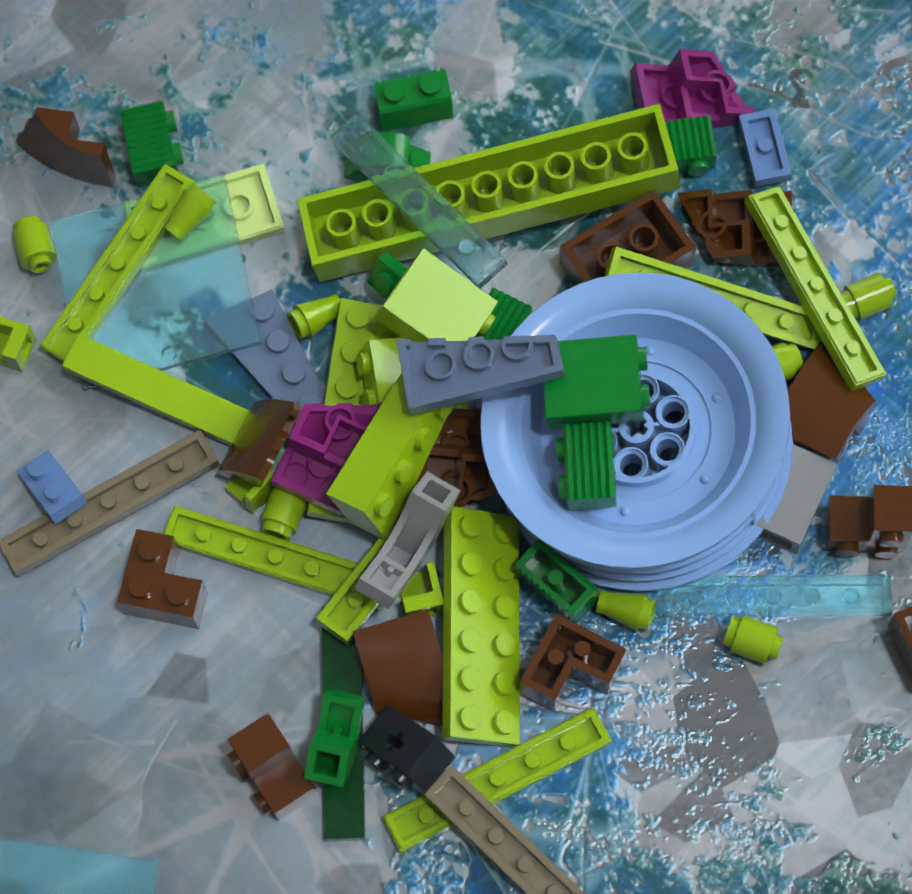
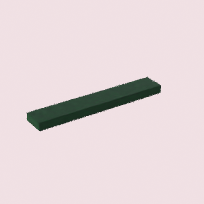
[321,607,366,842]

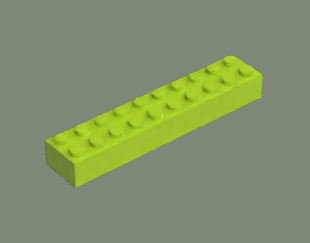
[297,104,680,282]

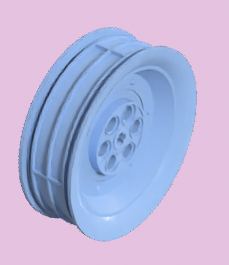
[481,272,793,592]

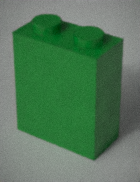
[544,334,651,429]

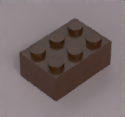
[559,190,696,286]

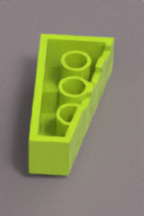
[326,372,454,540]

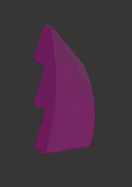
[630,49,756,129]
[270,402,383,516]

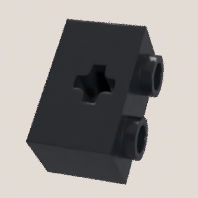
[358,705,456,794]

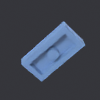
[738,109,792,187]
[17,450,88,525]

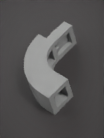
[355,471,461,609]

